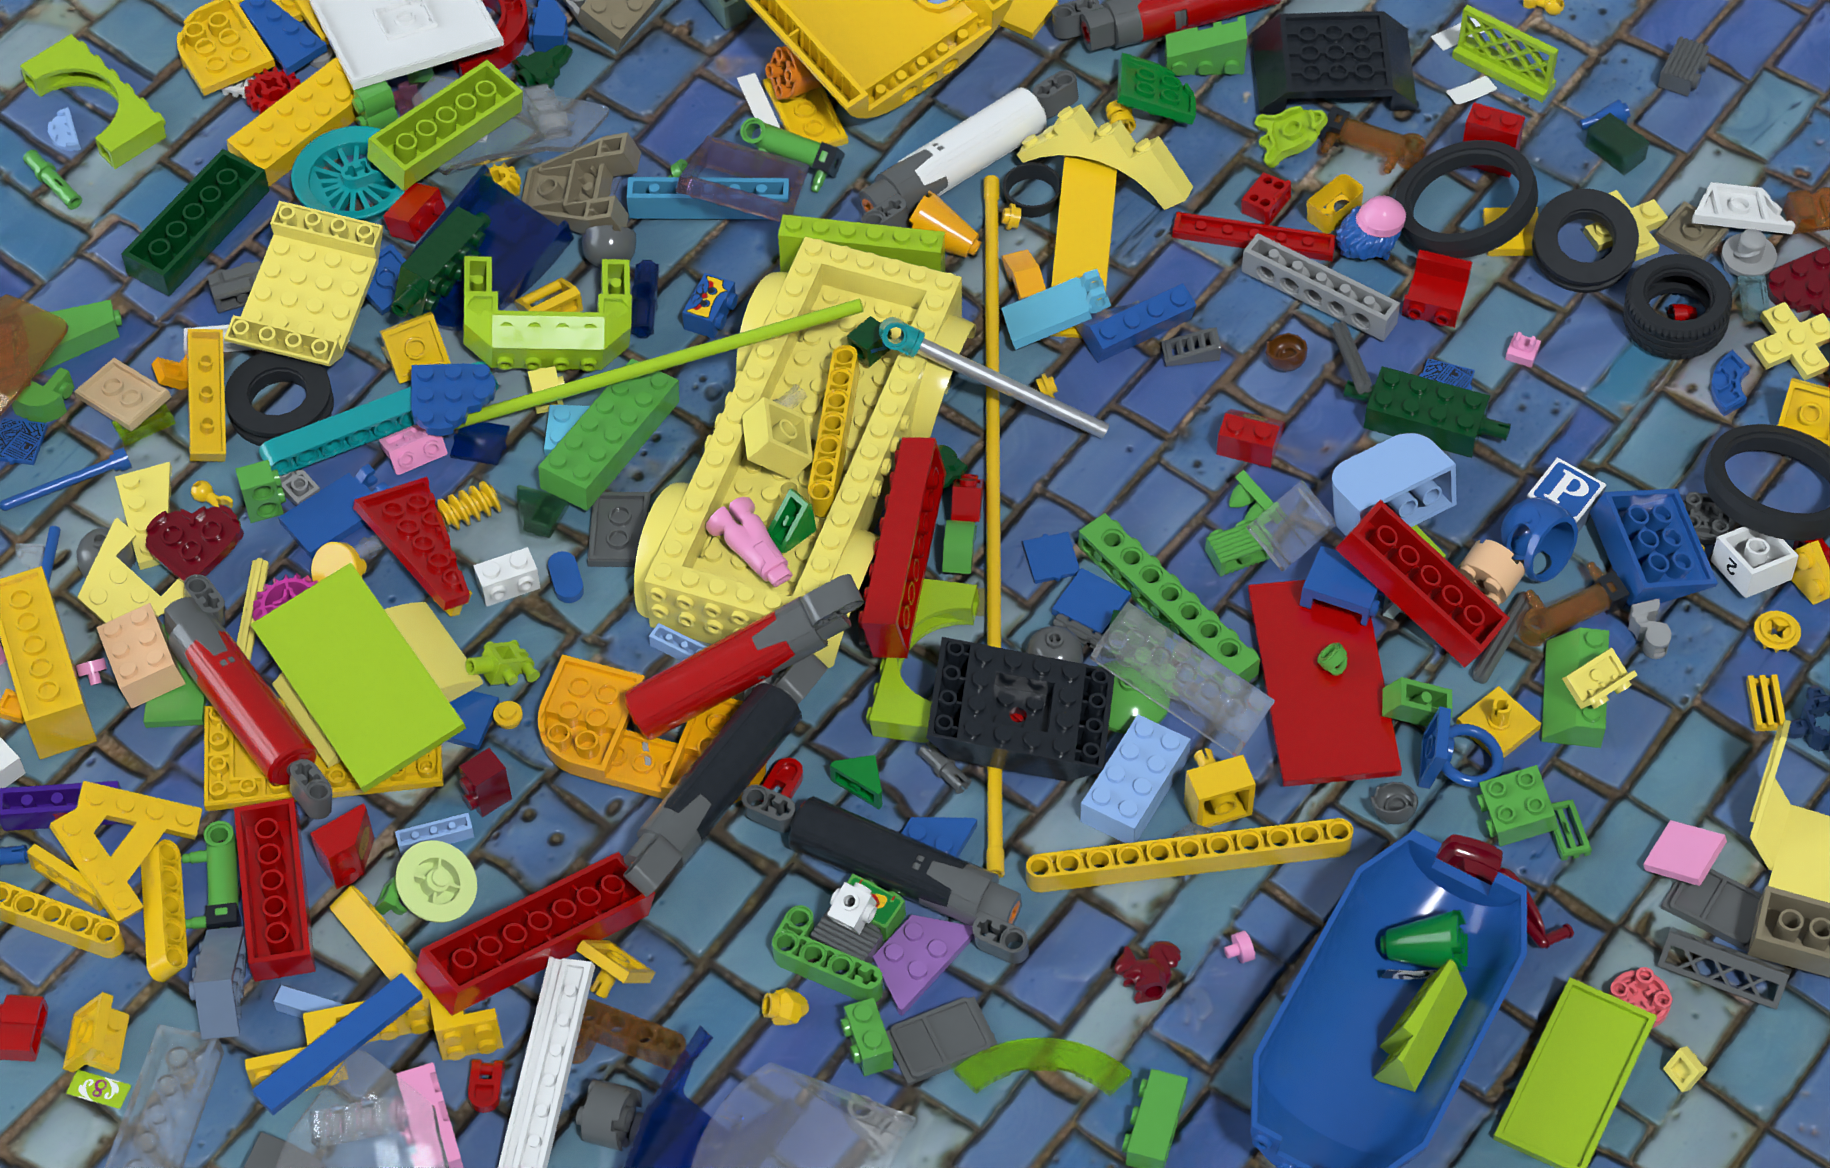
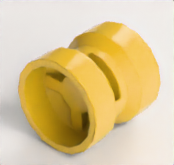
[1105,100,1136,134]

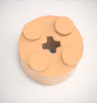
[1457,540,1525,606]

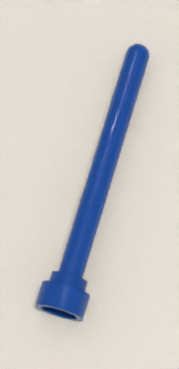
[0,447,132,511]

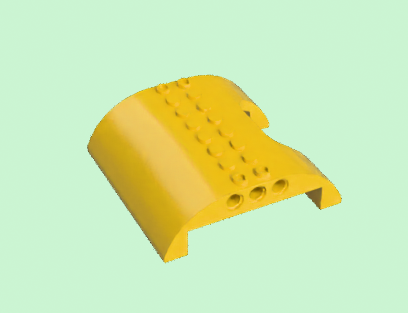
[745,0,1013,119]

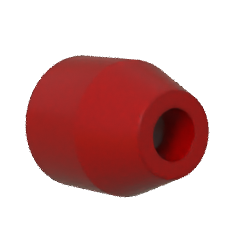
[1668,304,1697,321]

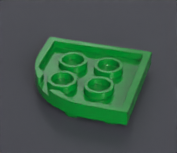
[1117,53,1196,125]

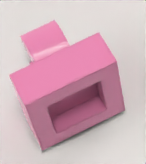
[1505,332,1541,368]

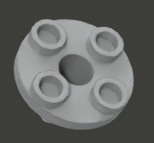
[1721,229,1777,280]

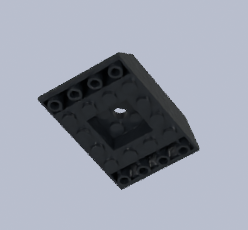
[926,637,1115,782]

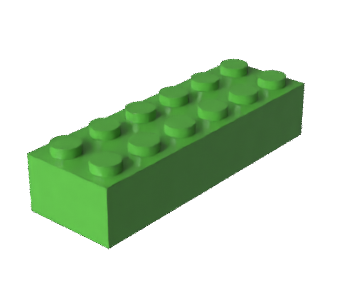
[538,359,679,511]

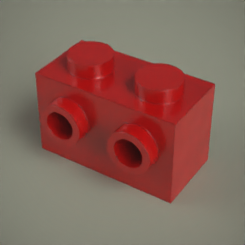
[383,183,446,242]

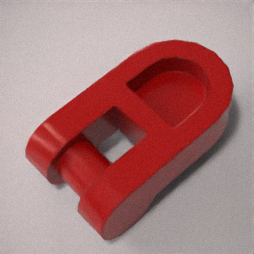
[758,758,804,802]
[468,1059,505,1113]

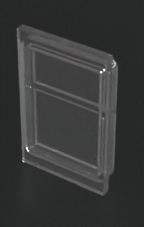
[1246,480,1336,572]

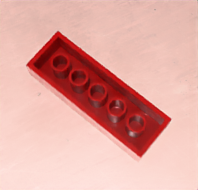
[1335,499,1510,668]
[234,798,316,982]

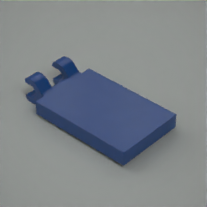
[278,464,390,559]

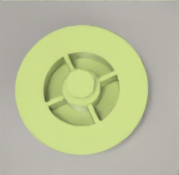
[396,840,477,923]

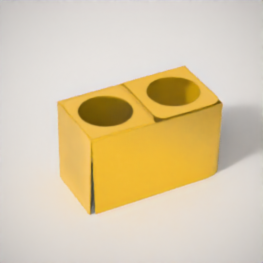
[1307,174,1364,234]

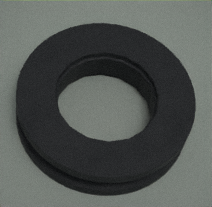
[1532,189,1639,293]
[225,351,334,446]

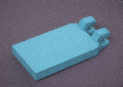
[1001,269,1111,350]

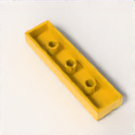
[187,329,226,462]

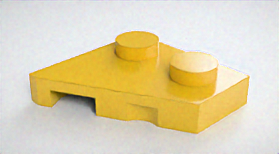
[1791,540,1830,605]

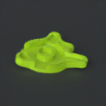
[1255,106,1328,168]

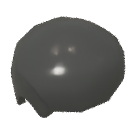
[1371,782,1418,825]

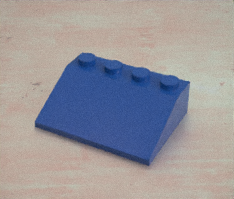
[1589,489,1718,607]

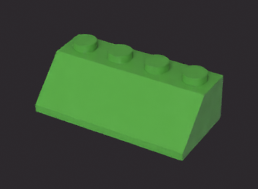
[1541,628,1609,748]

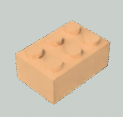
[96,603,186,708]

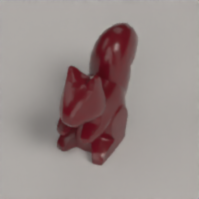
[1114,941,1181,1004]

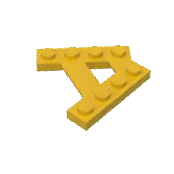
[49,781,203,924]

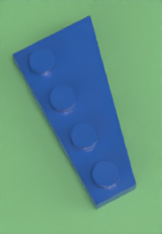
[240,0,327,76]

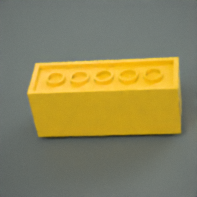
[0,566,97,760]

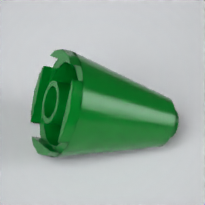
[1381,910,1468,972]

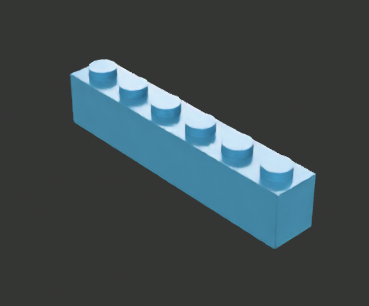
[627,177,790,220]

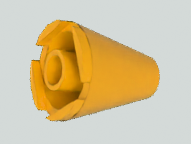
[909,191,981,258]

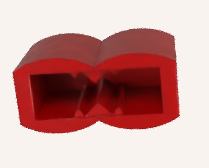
[0,995,49,1062]

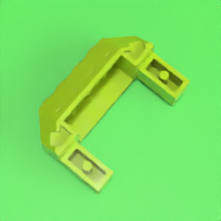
[463,256,632,372]

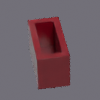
[459,748,512,818]

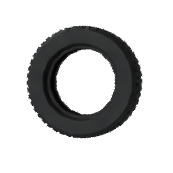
[1623,254,1733,360]

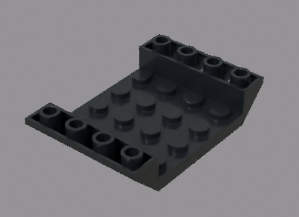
[1252,11,1417,114]

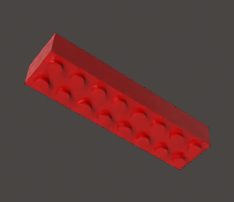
[859,437,946,658]
[415,852,655,1016]

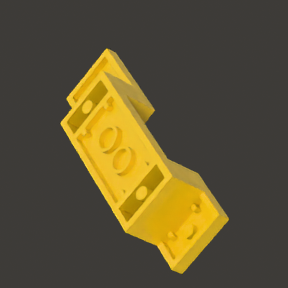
[245,988,504,1099]

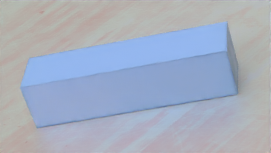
[649,623,707,661]
[395,813,474,856]
[273,985,345,1018]

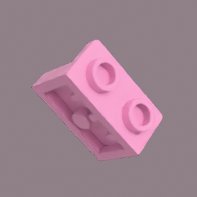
[379,424,448,475]

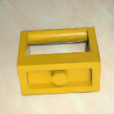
[514,277,583,312]

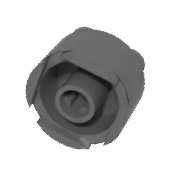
[576,1080,642,1151]

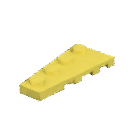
[115,462,172,570]

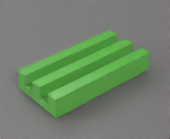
[1551,799,1592,861]

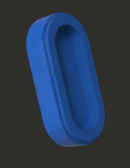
[548,551,584,603]

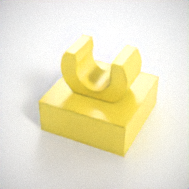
[1663,1046,1707,1092]

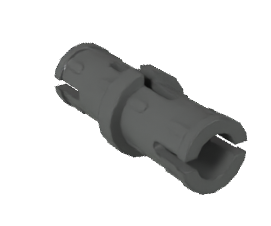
[918,741,971,794]

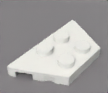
[1691,182,1795,234]

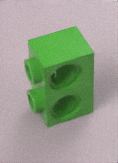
[235,459,286,523]

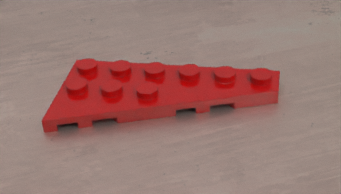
[353,476,470,611]

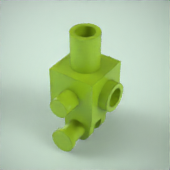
[466,640,540,685]

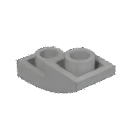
[279,469,320,505]

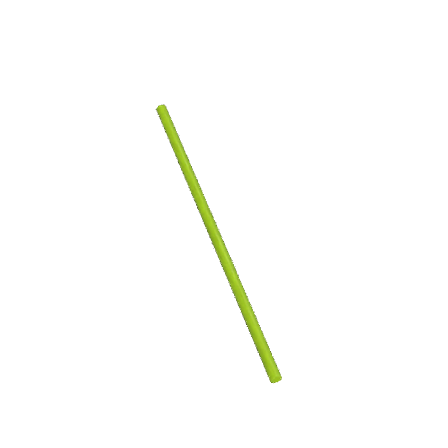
[454,298,864,430]

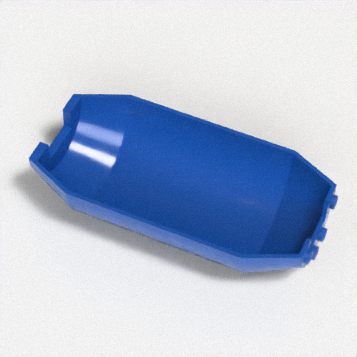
[1251,830,1527,1168]

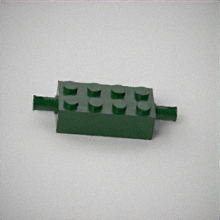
[391,206,491,317]
[1343,366,1511,458]

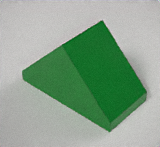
[767,489,817,553]
[830,755,883,810]

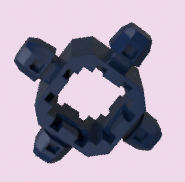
[1788,685,1830,752]

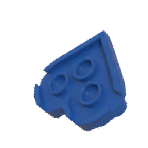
[411,363,496,436]

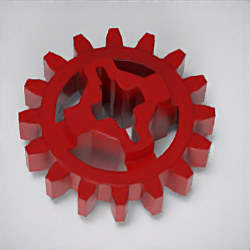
[244,67,301,114]

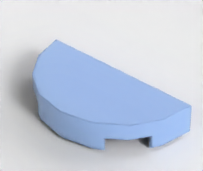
[48,107,81,151]

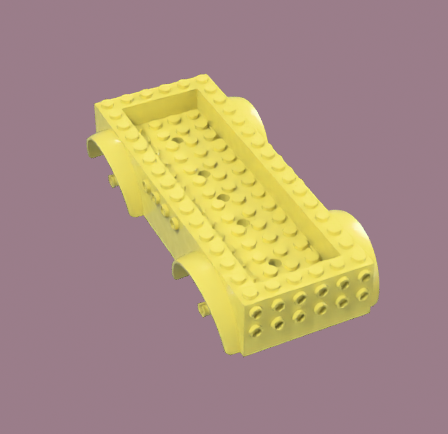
[634,237,976,668]

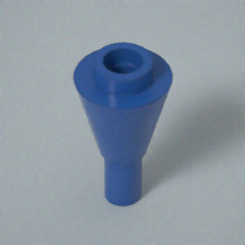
[1580,99,1630,130]

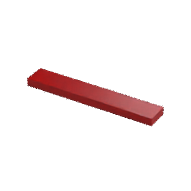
[1172,212,1337,262]

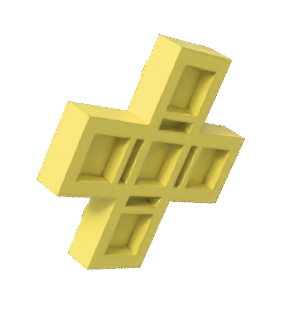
[1583,190,1668,261]
[1751,302,1830,381]

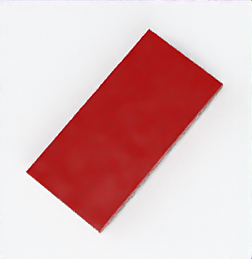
[1248,580,1402,787]

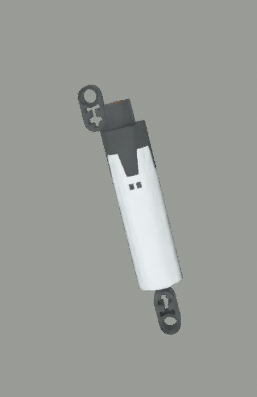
[859,70,1079,228]

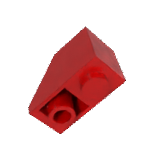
[951,474,984,522]

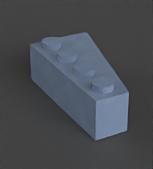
[189,926,248,1040]

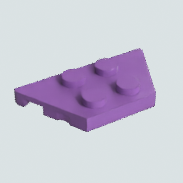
[873,915,974,1016]

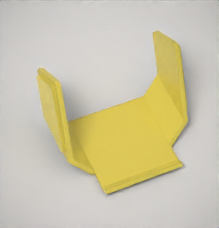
[1750,720,1830,903]

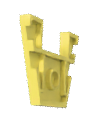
[77,518,184,624]

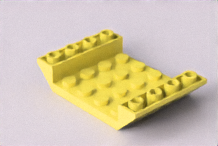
[224,201,383,367]

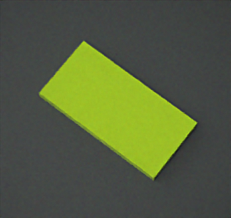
[1493,977,1657,1168]

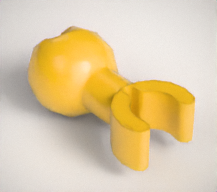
[1523,0,1565,15]
[191,480,233,508]

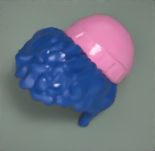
[1336,195,1406,261]

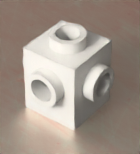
[827,882,877,935]

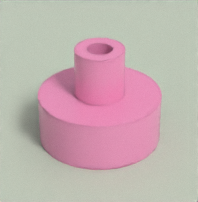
[75,658,107,686]
[1224,931,1255,964]

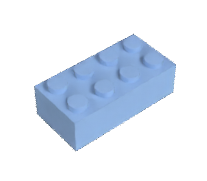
[1080,714,1191,843]

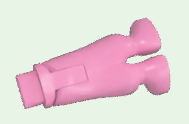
[706,497,793,587]

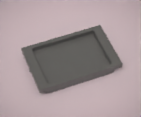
[1661,869,1762,952]
[886,996,999,1086]

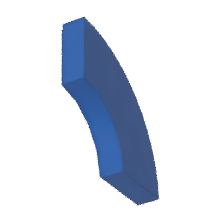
[1711,350,1750,416]

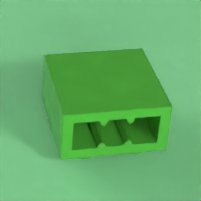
[1476,765,1558,847]

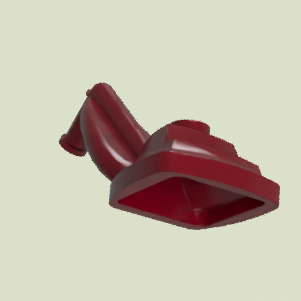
[1437,834,1574,949]

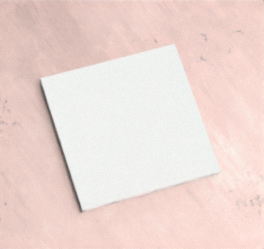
[309,0,504,90]

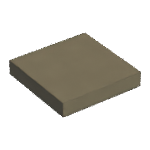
[1654,201,1730,260]

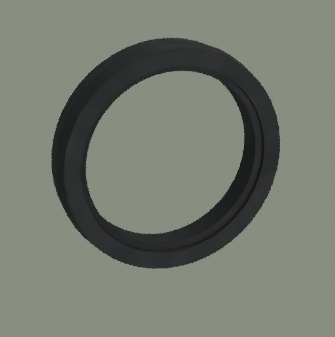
[1395,140,1538,258]
[1704,424,1830,541]

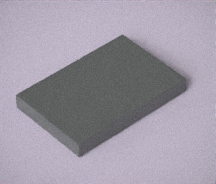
[588,492,651,567]

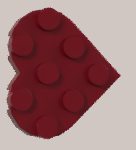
[1767,247,1830,318]
[145,504,244,583]

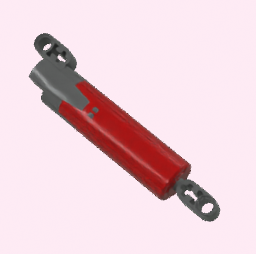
[164,574,332,819]

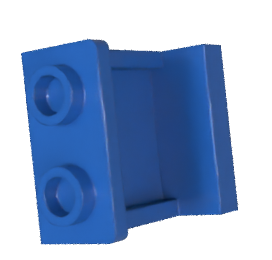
[1300,546,1385,626]

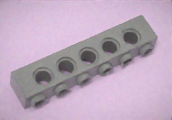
[1242,233,1400,341]

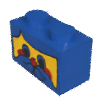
[682,273,738,339]

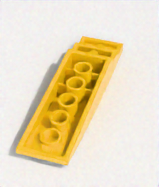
[1051,156,1117,338]

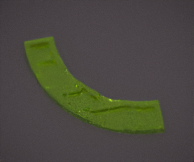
[954,1038,1132,1097]

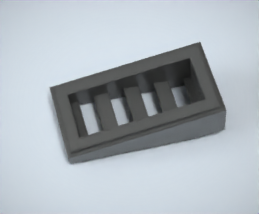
[1161,327,1221,366]

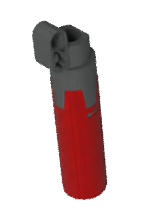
[625,574,864,740]

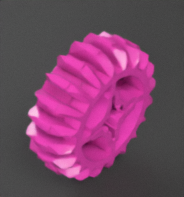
[252,573,318,621]

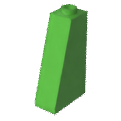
[13,299,123,378]

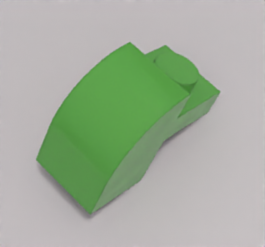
[9,367,75,423]
[942,520,977,574]

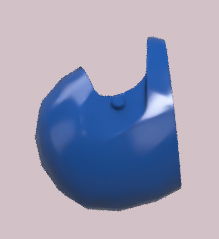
[1500,497,1578,582]

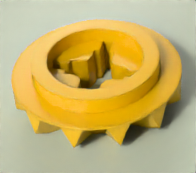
[1753,611,1801,653]

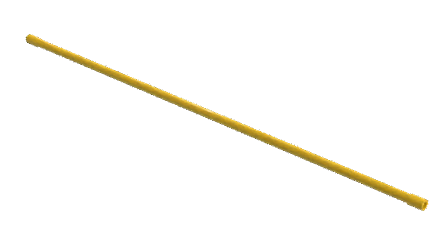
[983,175,1004,878]

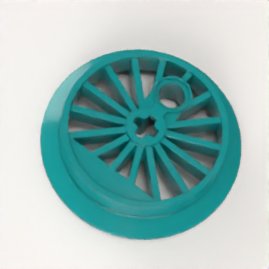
[291,126,408,223]

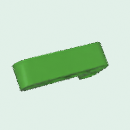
[772,905,883,1002]

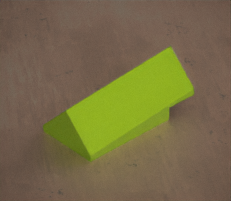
[1373,959,1468,1092]

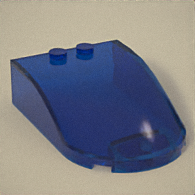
[409,164,574,331]

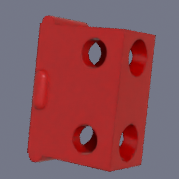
[1241,172,1291,225]

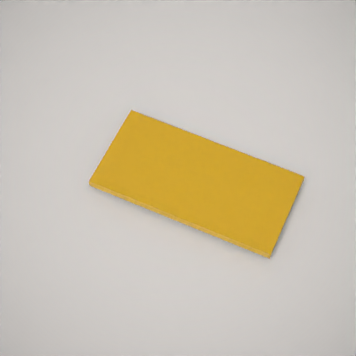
[204,698,444,811]

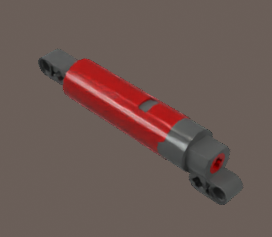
[1052,0,1281,51]

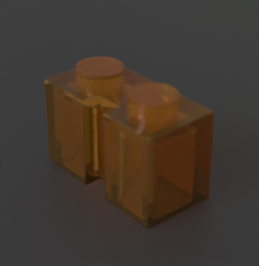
[1783,187,1830,234]

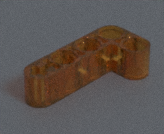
[572,999,688,1071]

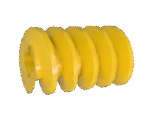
[437,481,502,532]

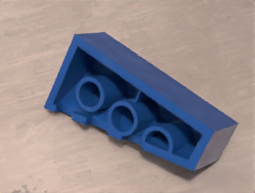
[1075,283,1197,363]

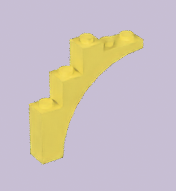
[1017,104,1193,210]

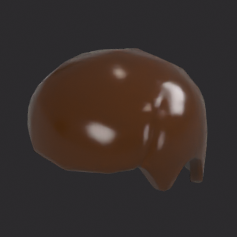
[1265,333,1308,372]

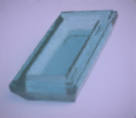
[1738,275,1770,322]

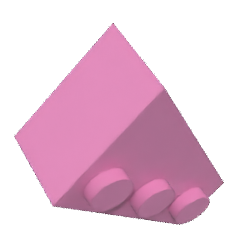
[396,1062,464,1168]

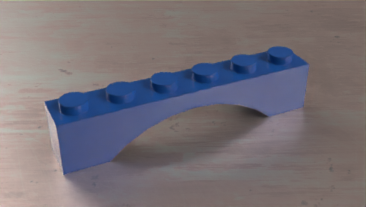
[529,0,569,52]

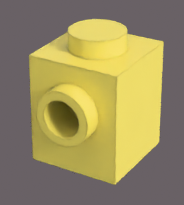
[528,366,565,414]

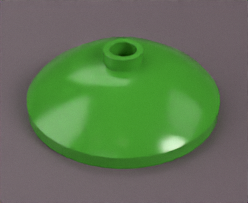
[1098,657,1172,734]

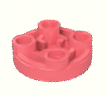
[1608,967,1672,1028]

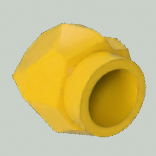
[762,988,809,1025]

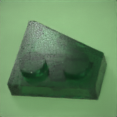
[516,485,569,538]

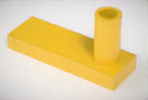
[26,844,104,912]

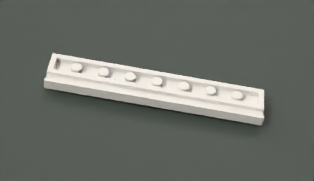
[498,957,595,1168]

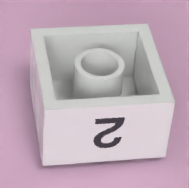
[1711,526,1799,598]

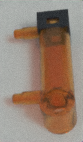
[1321,106,1426,174]
[1519,562,1630,647]

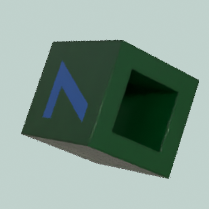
[847,316,892,367]

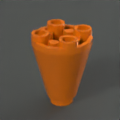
[765,46,823,99]

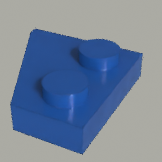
[902,817,977,857]

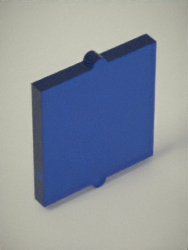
[450,422,510,465]

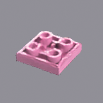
[1643,820,1727,886]

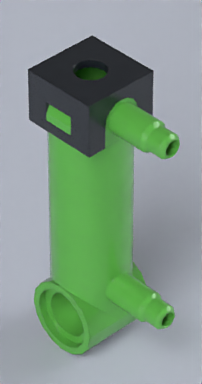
[740,117,845,193]
[182,821,242,930]

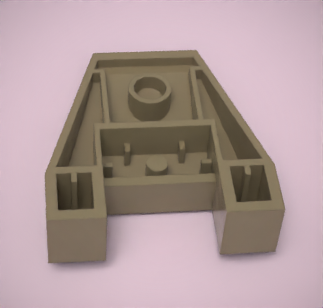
[519,132,641,234]

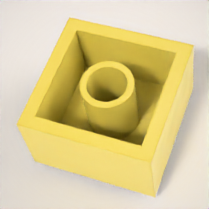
[742,397,813,479]

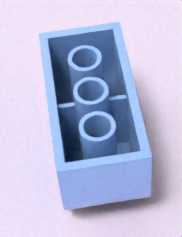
[1332,433,1457,536]

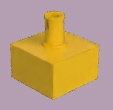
[1184,748,1256,831]

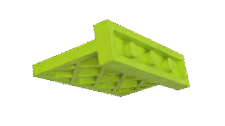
[1452,5,1559,103]

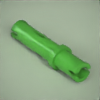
[23,149,82,210]

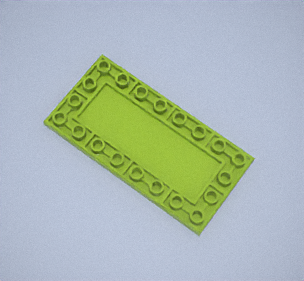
[251,562,466,793]

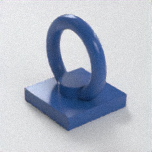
[1418,706,1504,789]

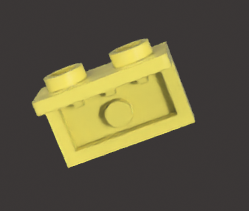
[1562,648,1637,709]

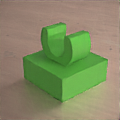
[374,875,408,915]

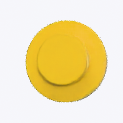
[1001,203,1022,230]
[1036,373,1058,398]
[493,701,523,729]

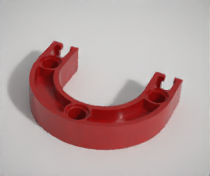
[452,0,530,77]

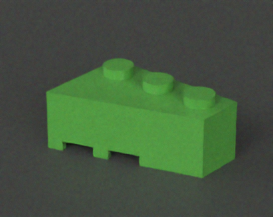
[1165,15,1247,76]

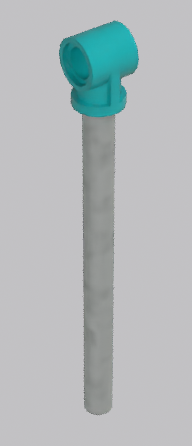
[879,317,1109,439]

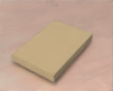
[74,358,171,432]

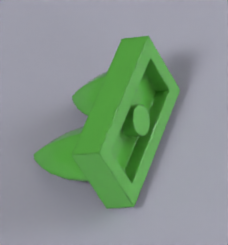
[1229,470,1285,526]

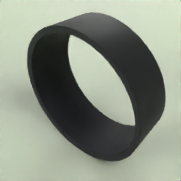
[1003,163,1062,218]

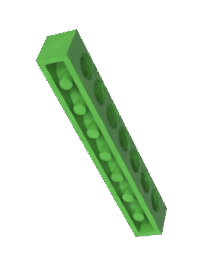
[1078,513,1260,694]

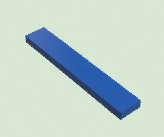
[252,973,423,1115]

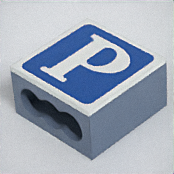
[1527,457,1606,533]

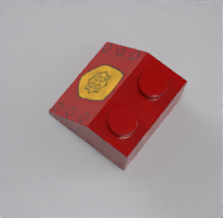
[1216,409,1285,468]
[310,804,374,889]

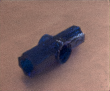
[631,260,660,338]

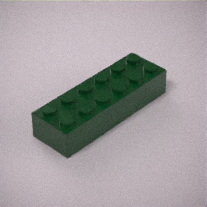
[121,149,270,296]

